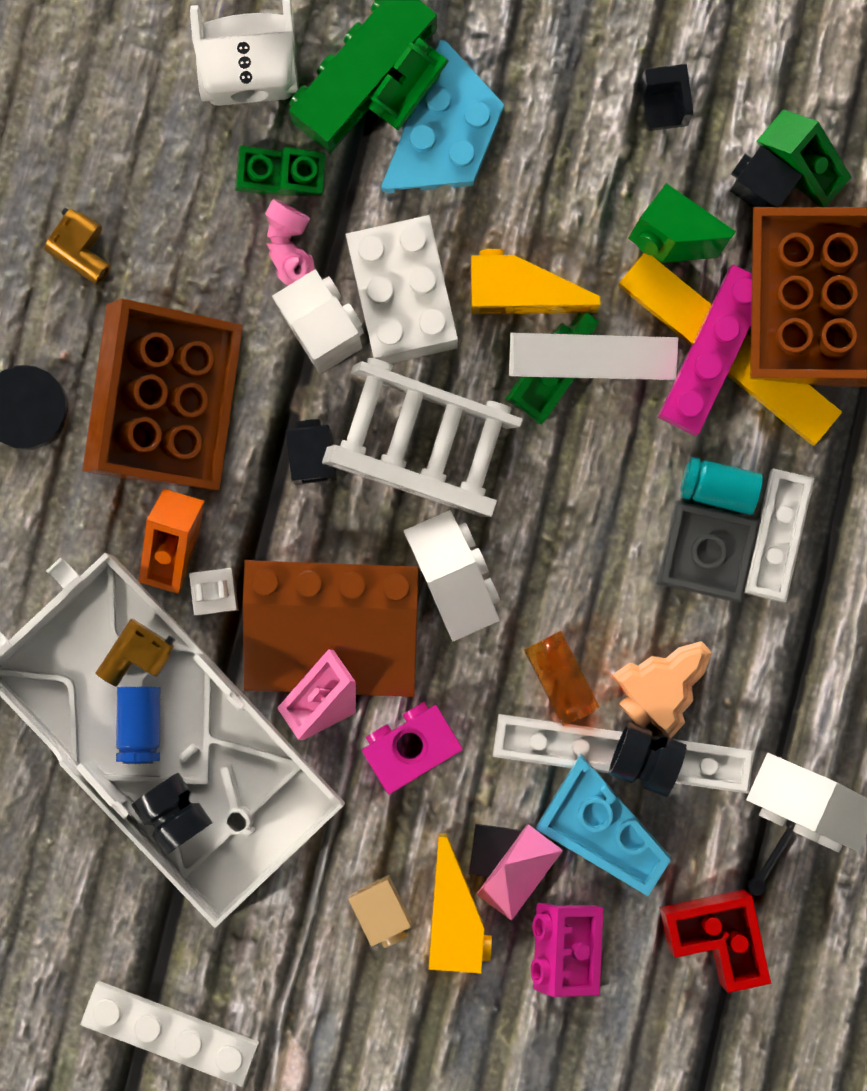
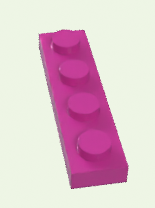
[657,264,752,436]

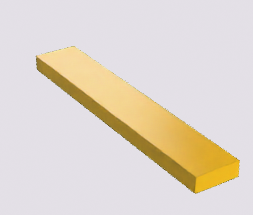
[618,253,842,446]

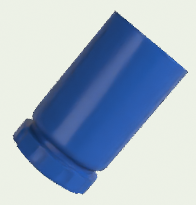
[116,687,161,764]

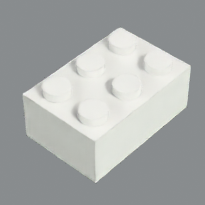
[346,215,458,364]

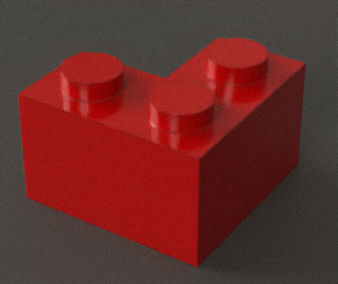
[659,889,771,993]

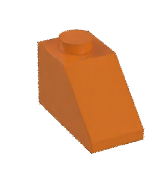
[138,489,204,594]

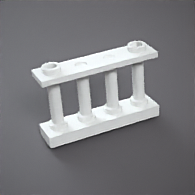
[322,358,522,517]

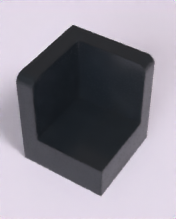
[640,64,693,131]

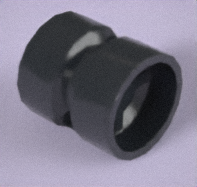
[608,722,687,797]
[131,772,213,856]

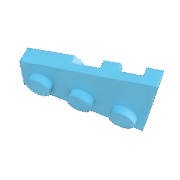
[536,753,671,896]

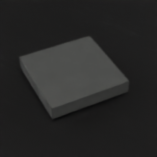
[656,501,760,603]

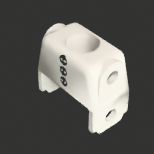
[190,0,299,106]

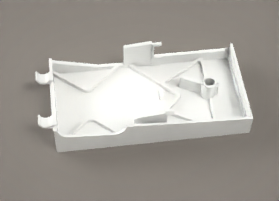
[0,553,345,928]

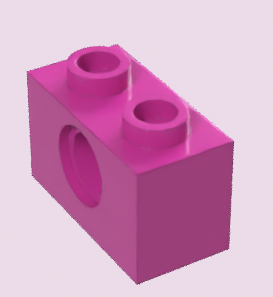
[362,702,463,795]

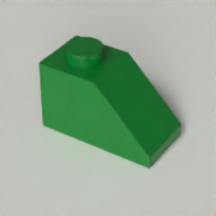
[756,110,851,207]
[628,183,736,263]

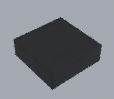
[469,824,523,877]

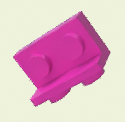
[531,903,603,997]

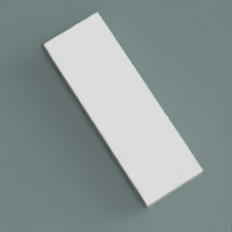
[744,468,815,603]

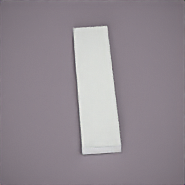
[509,333,678,380]

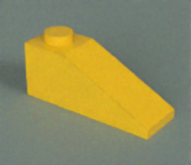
[471,249,601,315]
[429,833,492,974]

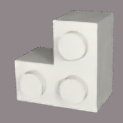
[272,269,364,375]
[404,510,500,642]
[746,752,867,853]

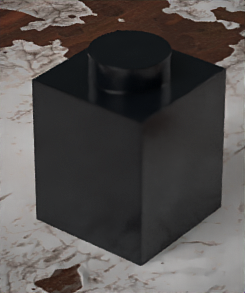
[730,146,803,207]
[286,419,337,485]

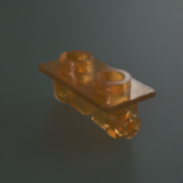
[524,631,599,727]

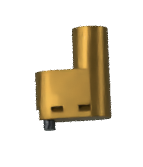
[44,208,111,286]
[95,619,176,687]

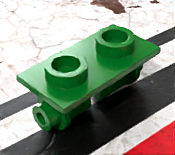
[368,37,449,131]

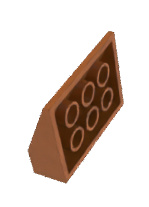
[750,207,867,387]
[82,298,243,491]
[243,560,419,697]

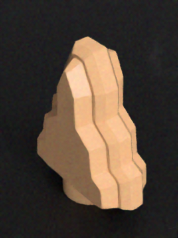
[611,641,712,739]

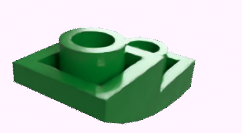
[235,145,326,196]

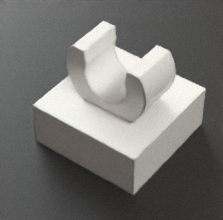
[189,568,238,616]

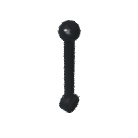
[747,819,796,896]

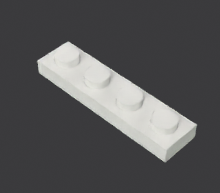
[80,981,259,1087]

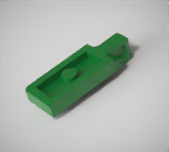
[505,312,599,425]

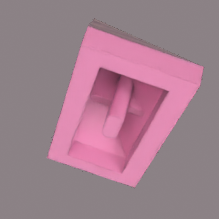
[277,649,356,740]
[476,824,563,921]

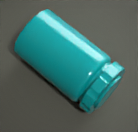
[680,456,763,515]

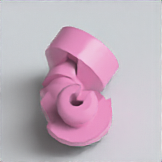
[265,198,315,285]

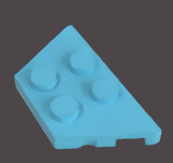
[381,39,504,193]

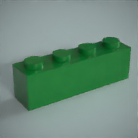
[289,0,437,154]

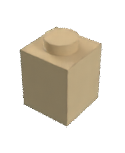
[348,875,412,948]

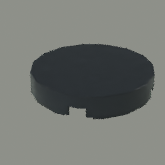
[0,365,68,450]

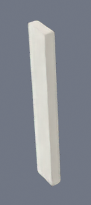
[492,714,754,794]

